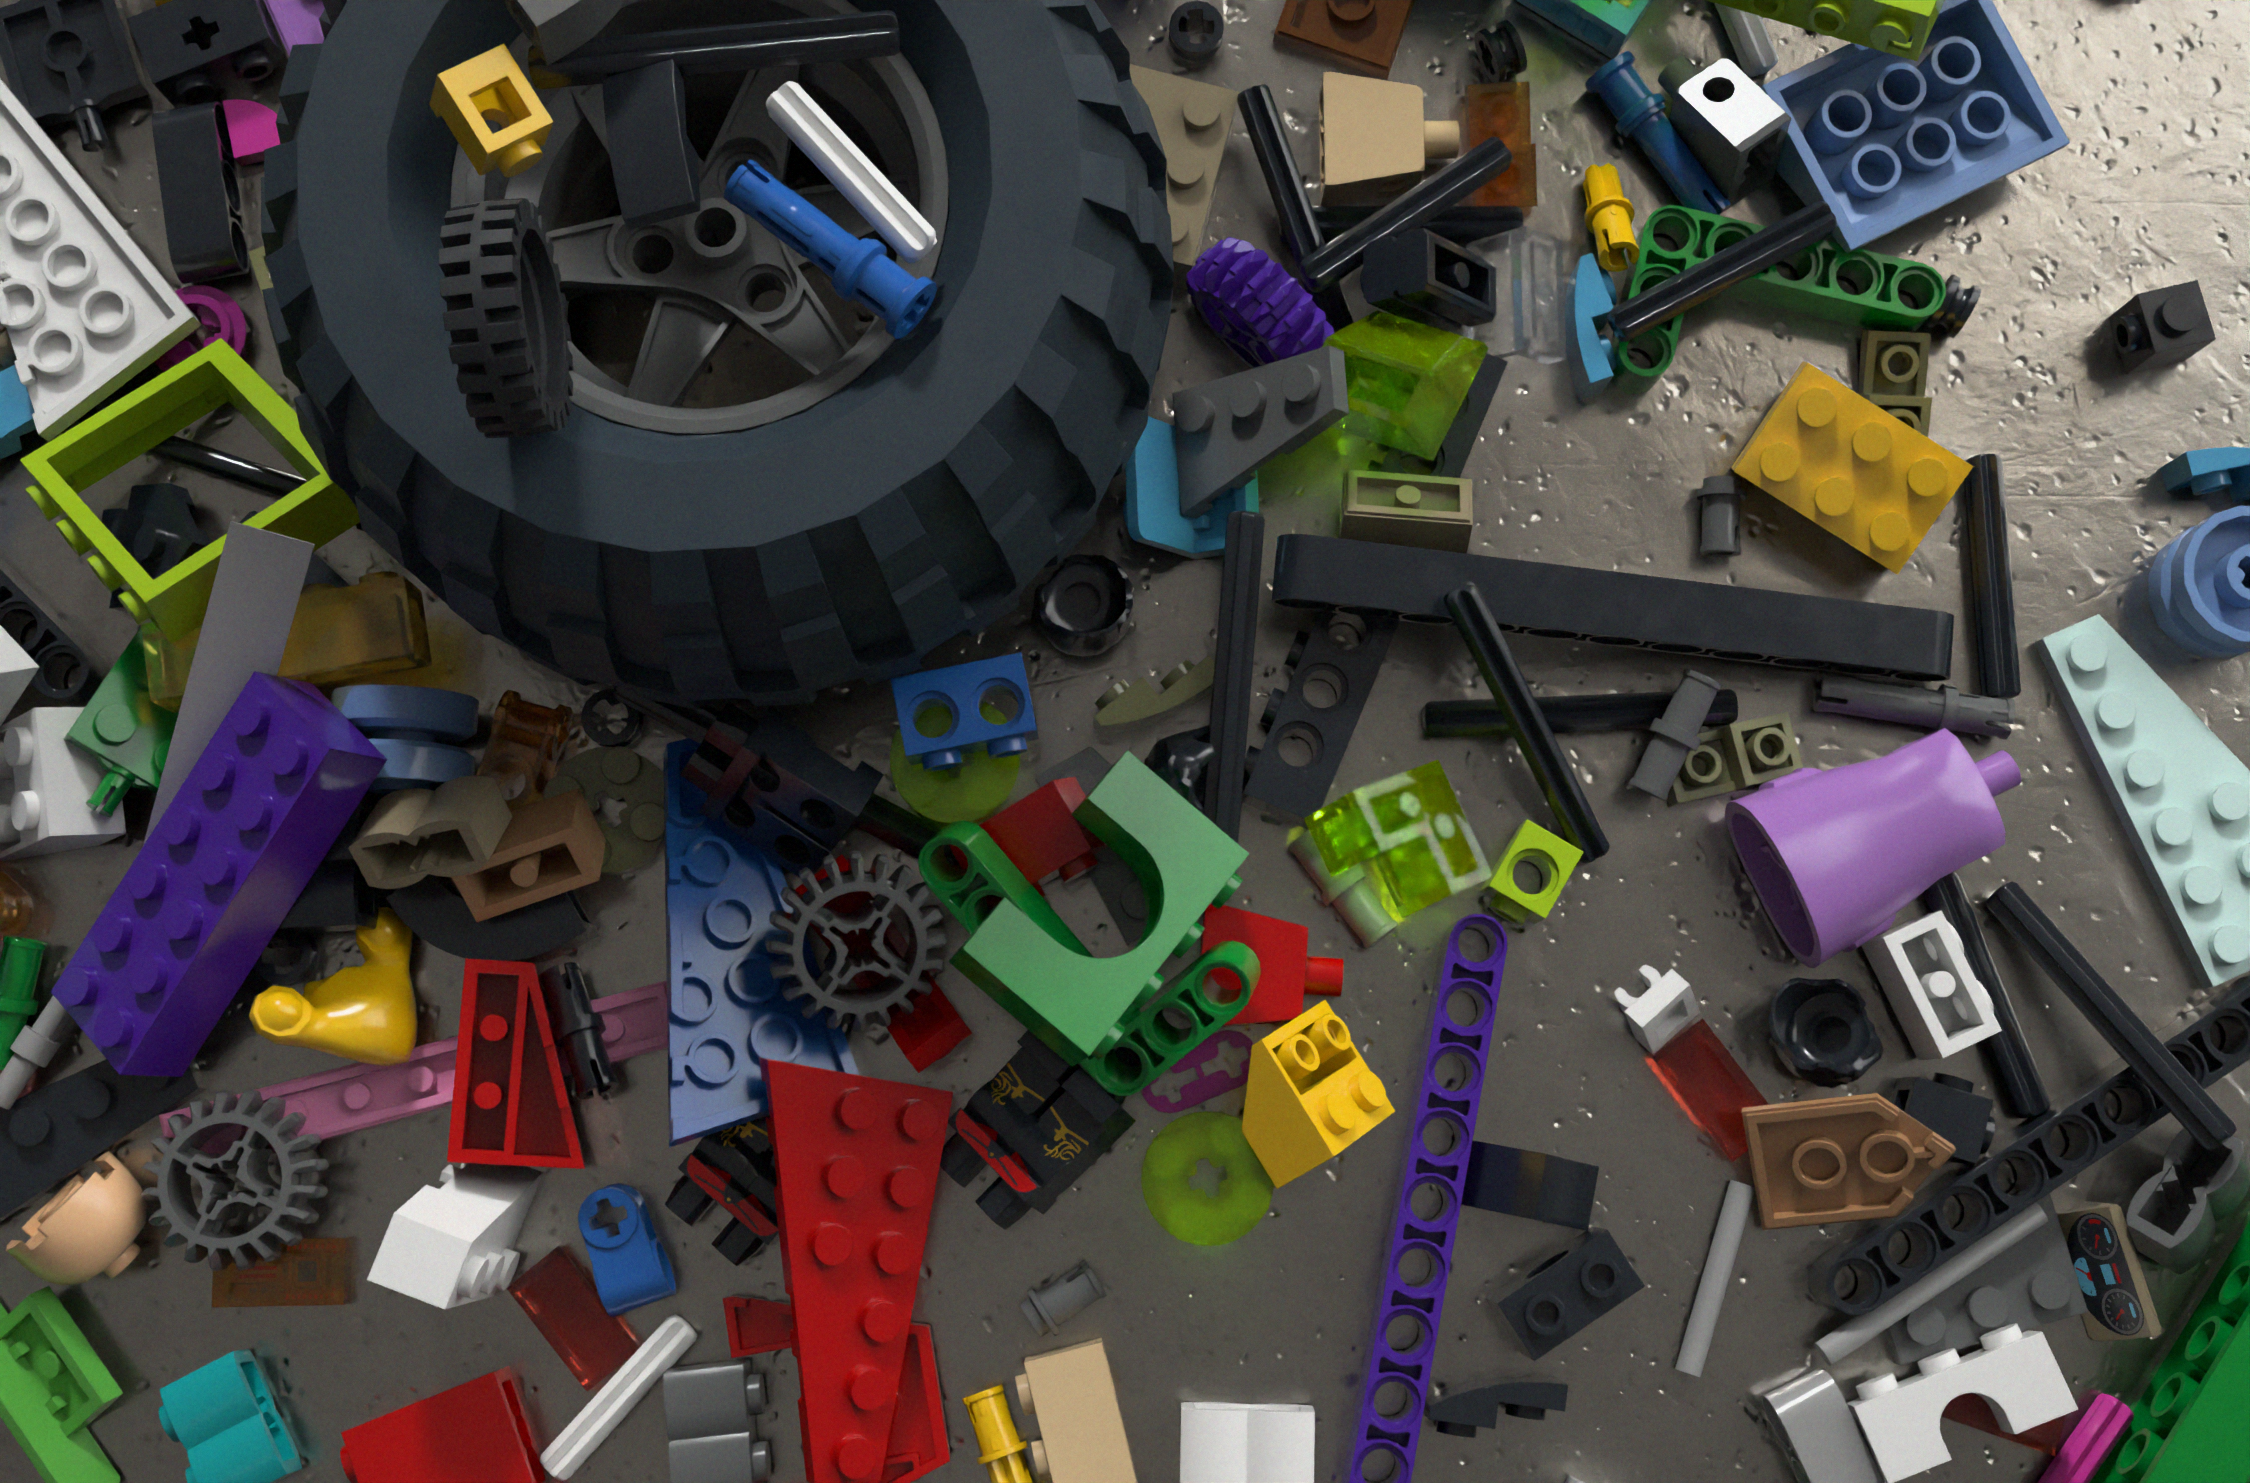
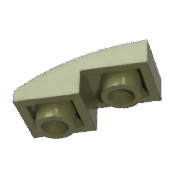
[1859,330,1932,437]
[1093,655,1215,736]
[1667,712,1803,807]

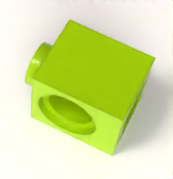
[1480,819,1583,926]

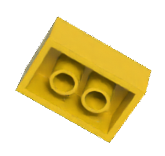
[1731,361,1974,575]

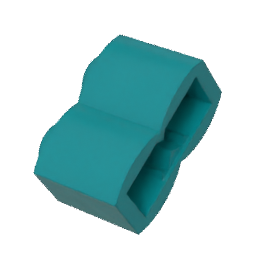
[159,1349,303,1483]

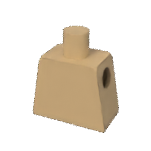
[1318,72,1459,206]

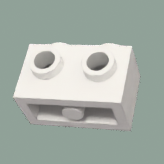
[1861,910,2002,1060]

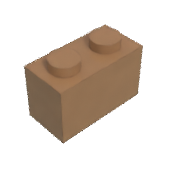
[452,788,606,922]

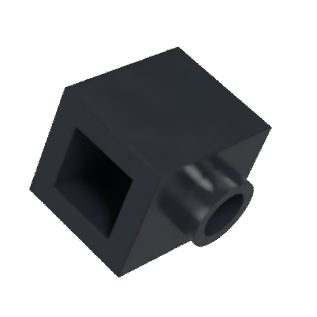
[2108,280,2216,375]
[1891,1072,1995,1164]

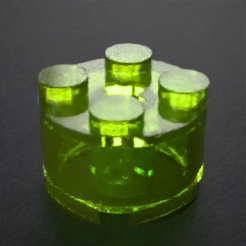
[890,702,1022,829]
[1140,1111,1274,1246]

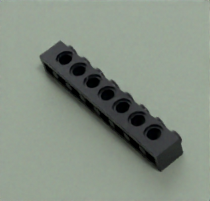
[1242,333,1508,830]

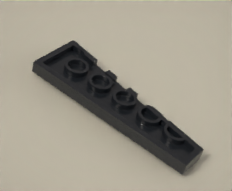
[0,1057,207,1221]

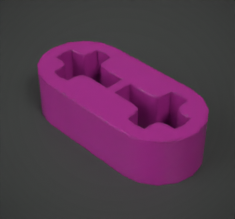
[1141,1030,1254,1114]

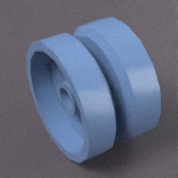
[2148,505,2250,659]
[331,685,479,795]

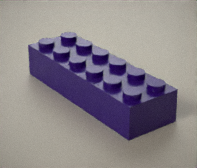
[51,671,388,1077]

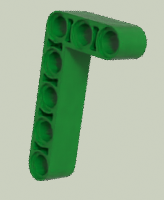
[1610,205,1946,394]
[918,820,1261,1096]

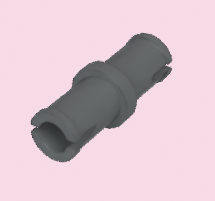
[1629,668,1722,801]

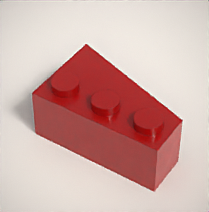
[447,958,586,1169]

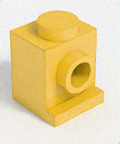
[429,44,553,178]

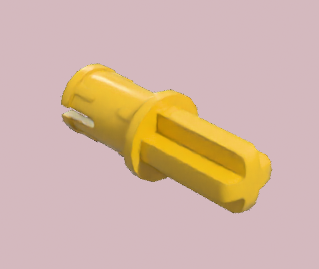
[1583,163,1640,272]
[962,1384,1033,1483]

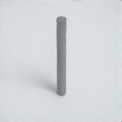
[1814,1202,2048,1366]

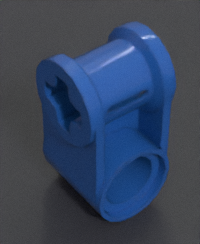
[578,1183,676,1317]

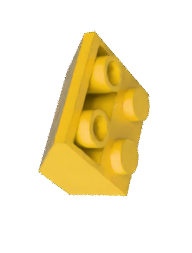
[1242,999,1395,1189]

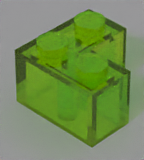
[1304,759,1494,919]

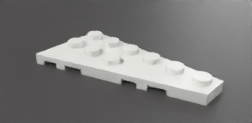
[0,78,202,442]

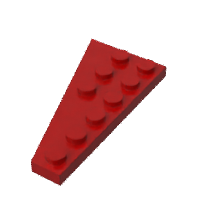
[759,1057,953,1483]

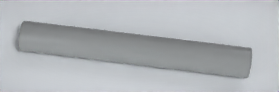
[1675,1180,1755,1378]

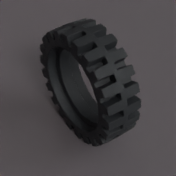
[439,198,573,439]

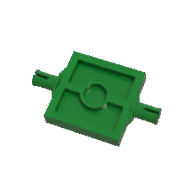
[64,628,199,818]

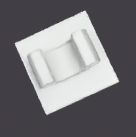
[1614,965,1700,1055]

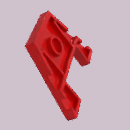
[723,1295,951,1483]

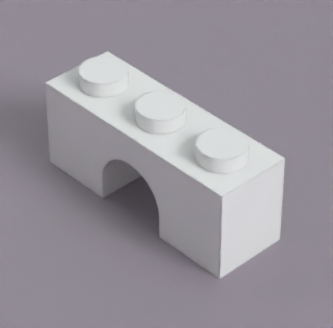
[1846,1323,2078,1483]

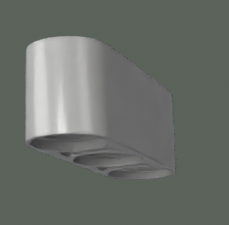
[1761,1367,1885,1483]

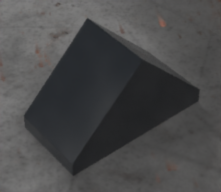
[1461,1140,1599,1231]

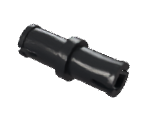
[539,962,619,1099]

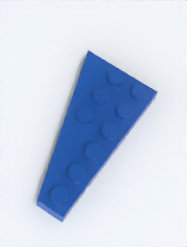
[663,738,860,1147]

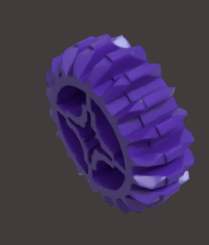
[1186,237,1339,369]

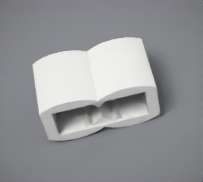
[1180,1402,1315,1483]

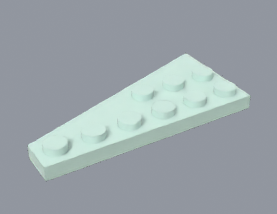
[2034,614,2250,988]

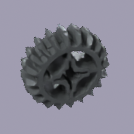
[765,851,948,1032]
[140,1090,329,1271]

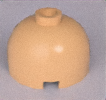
[6,1151,147,1286]

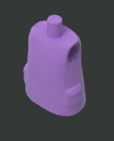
[1725,728,2021,968]

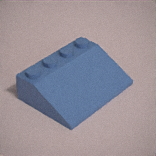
[1761,0,2070,254]

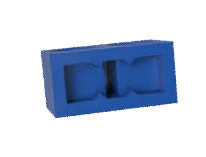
[891,652,1039,772]

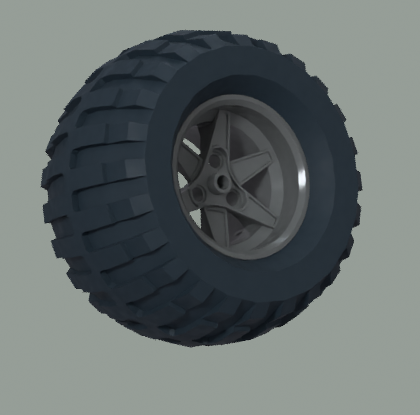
[261,0,1174,709]

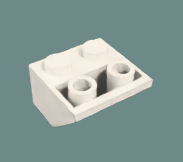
[0,707,126,861]

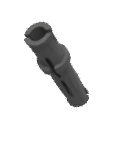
[1813,670,2015,740]

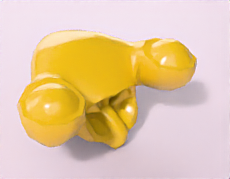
[249,907,418,1066]

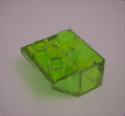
[1322,310,1489,461]

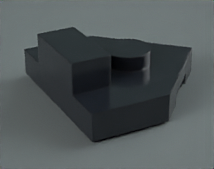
[101,483,211,613]

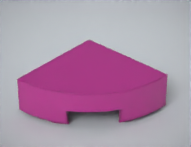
[222,99,280,166]

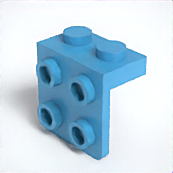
[1123,416,1259,559]

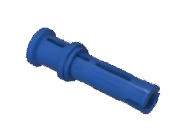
[1585,51,1731,215]
[724,160,937,339]

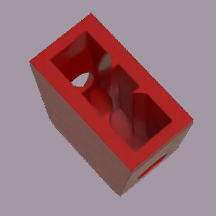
[1200,904,1344,1028]

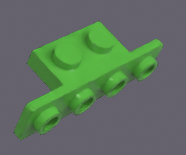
[0,1286,123,1483]

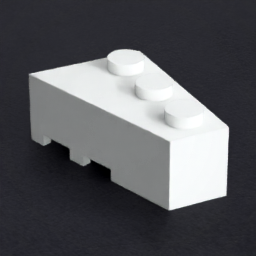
[367,1163,543,1310]

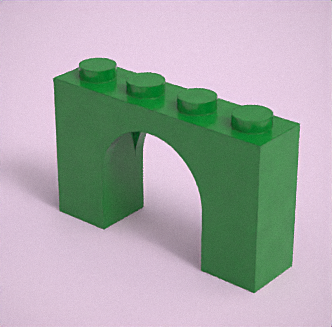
[948,750,1249,1067]

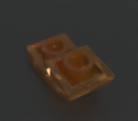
[1464,81,1537,207]

